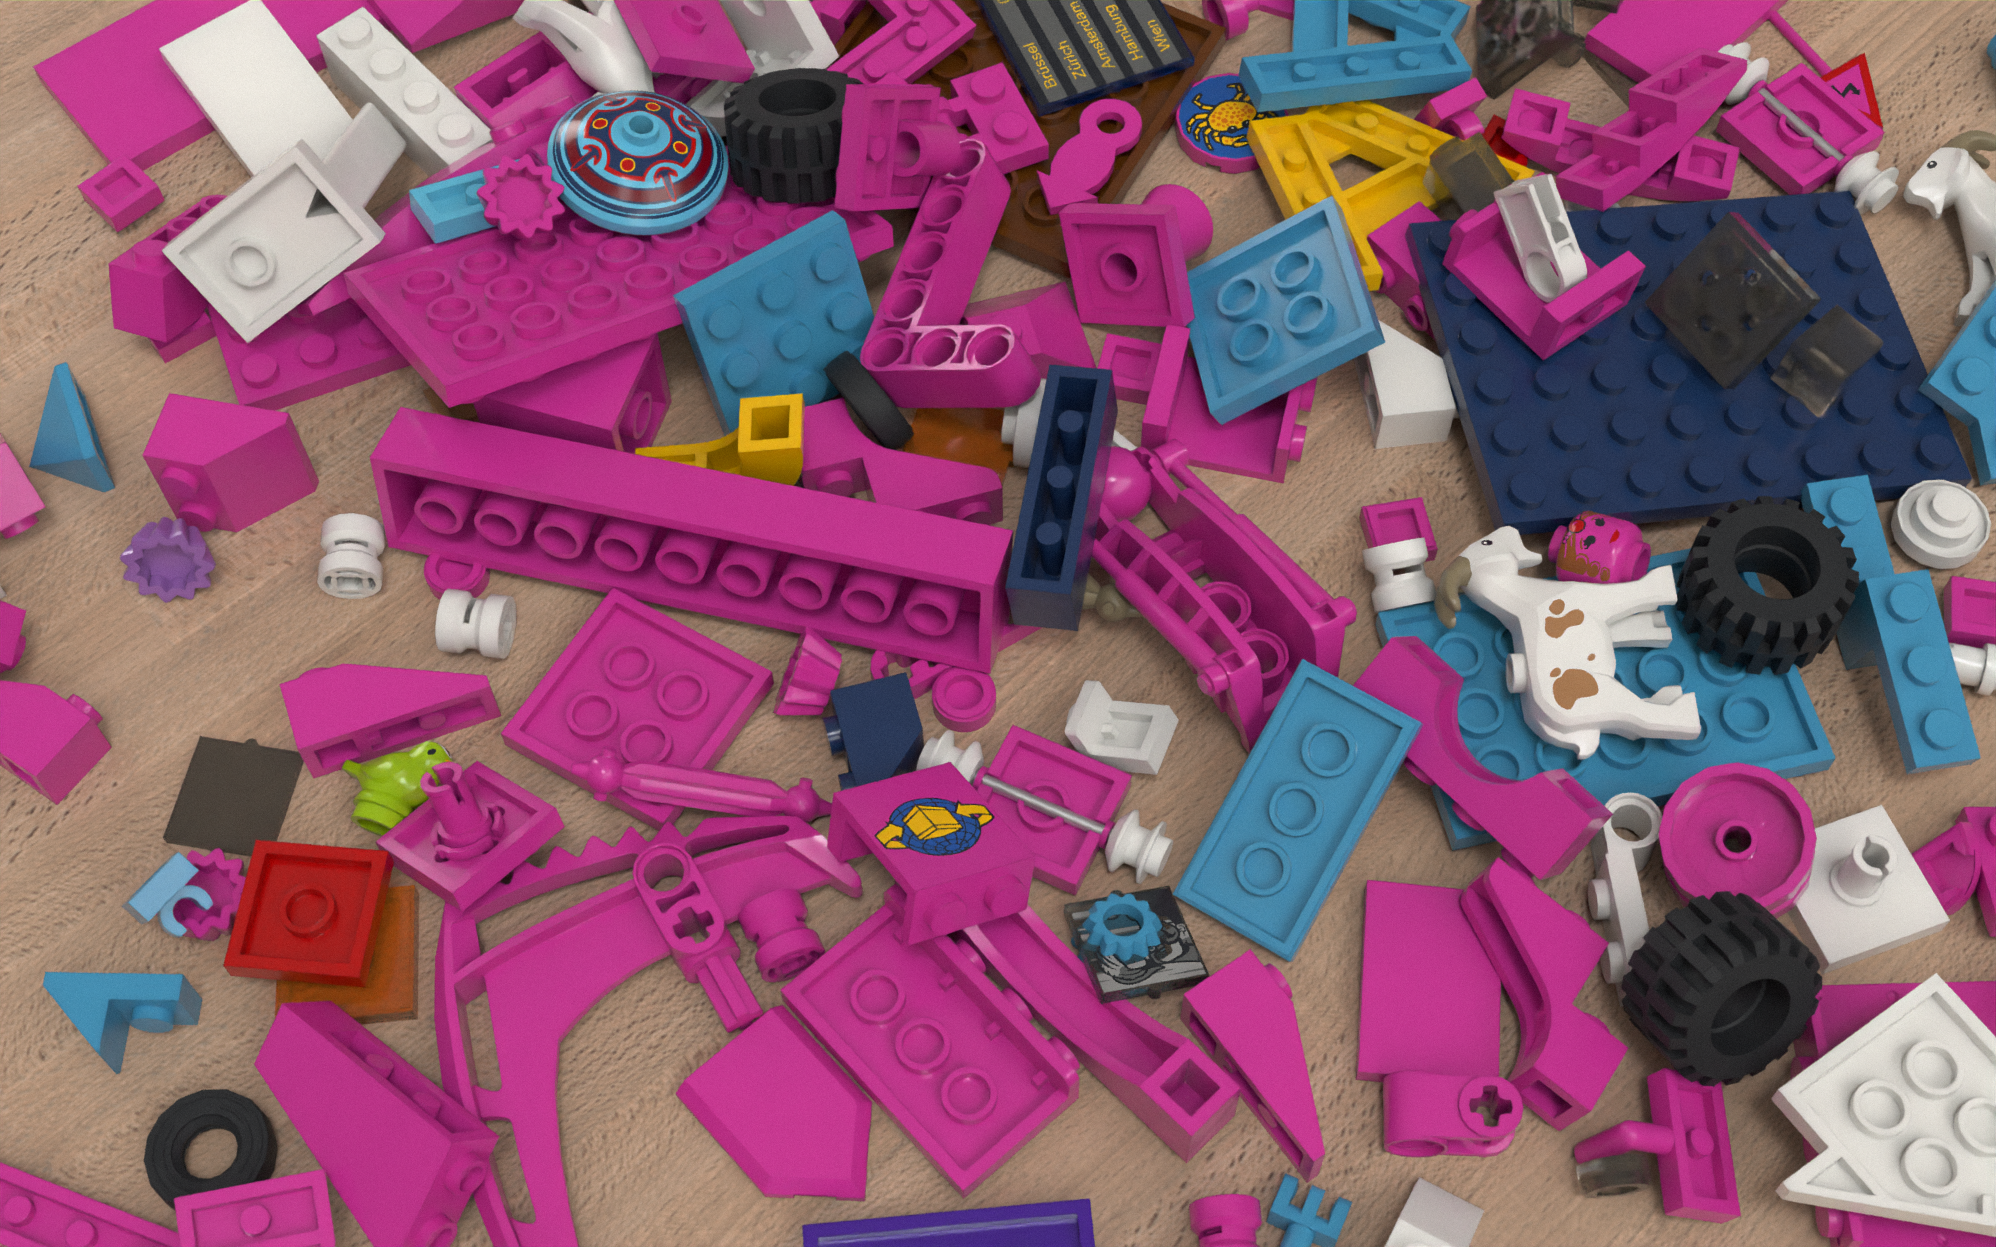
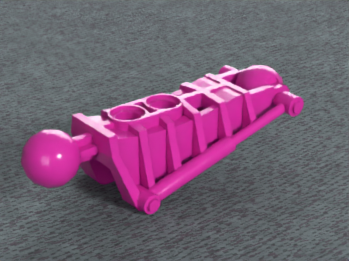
[1092,439,1357,754]

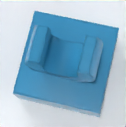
[121,852,213,938]

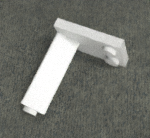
[162,103,407,343]

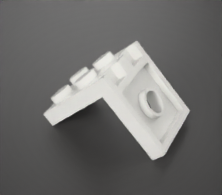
[686,0,839,136]

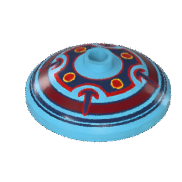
[547,90,728,235]

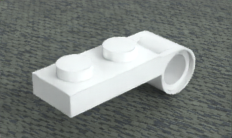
[1588,793,1662,1006]

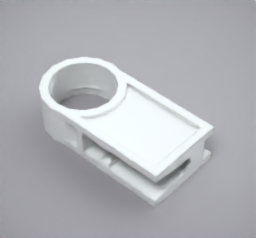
[1493,173,1587,303]

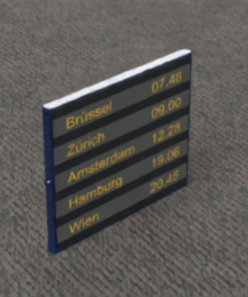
[975,0,1195,116]

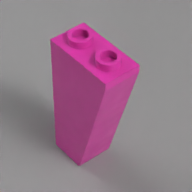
[254,1001,499,1247]

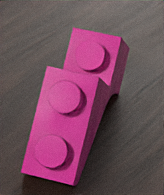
[798,398,1003,526]
[1461,857,1629,1131]

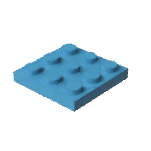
[1187,196,1385,425]
[673,210,875,436]

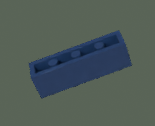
[1005,364,1118,631]

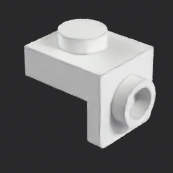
[1065,680,1179,775]

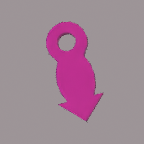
[1037,99,1142,215]

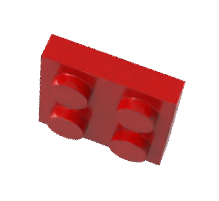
[223,840,394,988]

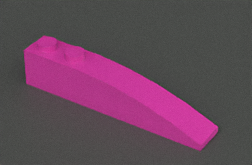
[295,95,583,316]

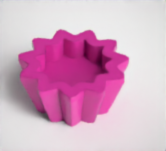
[476,154,565,240]
[773,626,842,715]
[156,848,246,941]

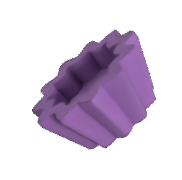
[120,517,216,603]

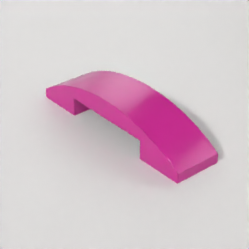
[1501,88,1740,201]

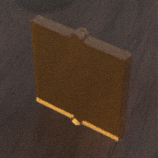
[902,408,1015,488]

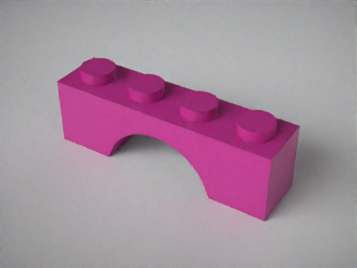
[1353,636,1613,880]

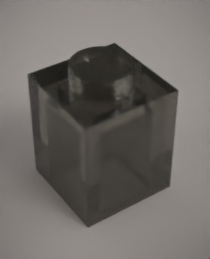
[1422,132,1514,220]

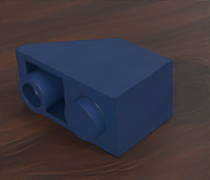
[822,672,924,791]

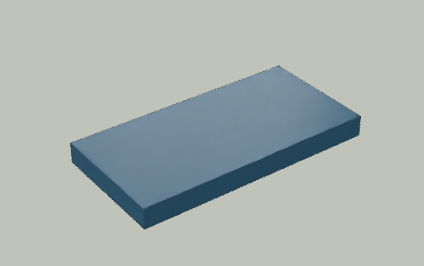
[1173,659,1423,962]

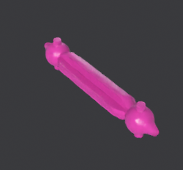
[570,746,832,823]

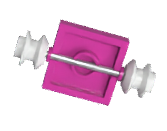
[1716,42,1899,215]
[916,725,1173,896]

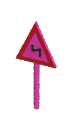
[1768,11,1883,130]

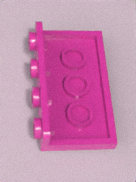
[780,884,1080,1199]

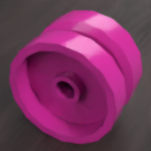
[1658,762,1817,919]

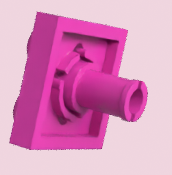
[375,761,565,912]

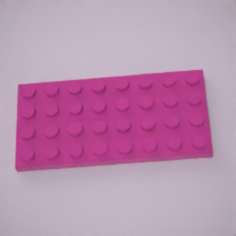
[344,145,894,408]

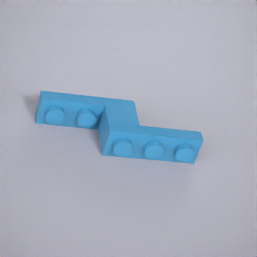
[1801,475,1981,774]

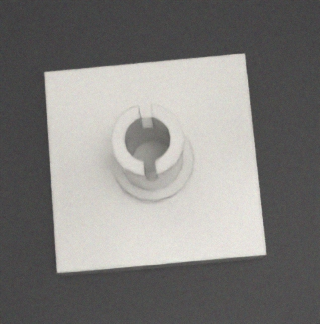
[1788,805,1950,974]

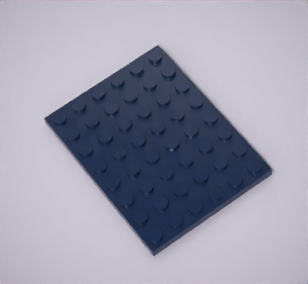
[1405,191,1972,535]

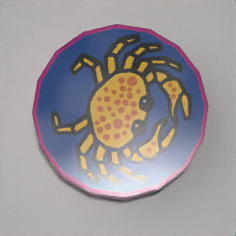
[1175,73,1289,174]

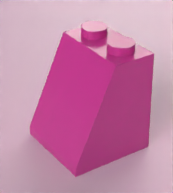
[473,333,672,454]

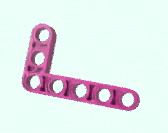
[860,139,1041,408]

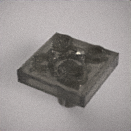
[1476,0,1586,100]
[1644,212,1822,389]

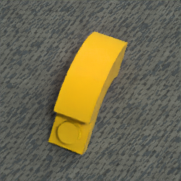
[635,393,805,486]

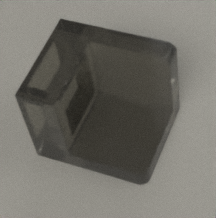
[1771,305,1884,418]

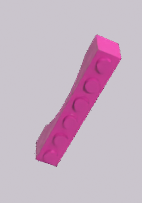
[895,880,1241,1163]

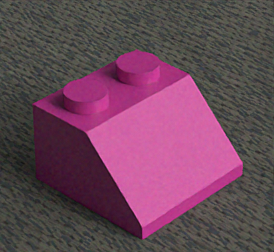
[142,393,319,532]

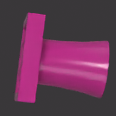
[1059,184,1213,327]

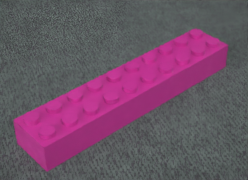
[370,407,1013,674]

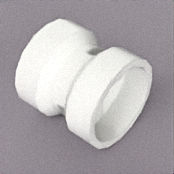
[317,513,385,599]
[1362,537,1436,613]
[435,588,516,659]

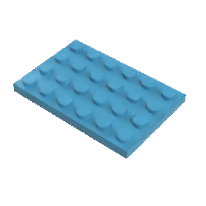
[1375,548,1836,851]

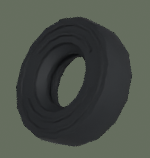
[823,350,914,450]
[144,1089,278,1210]

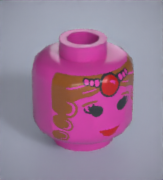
[1548,511,1651,584]

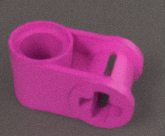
[1383,1070,1523,1158]

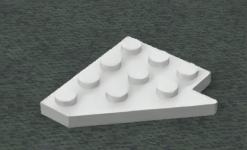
[1771,973,1996,1237]

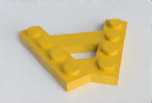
[1246,100,1535,291]

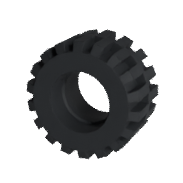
[724,68,864,204]
[1676,496,1859,675]
[1621,891,1823,1087]

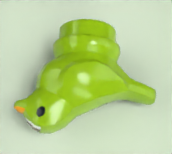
[342,741,453,836]

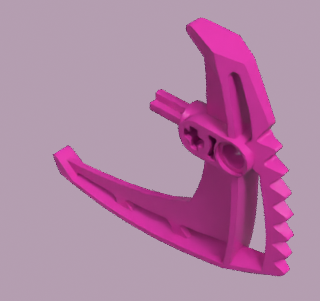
[434,816,863,1247]

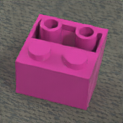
[454,31,598,130]

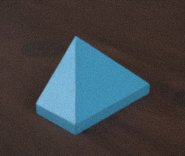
[29,362,115,492]

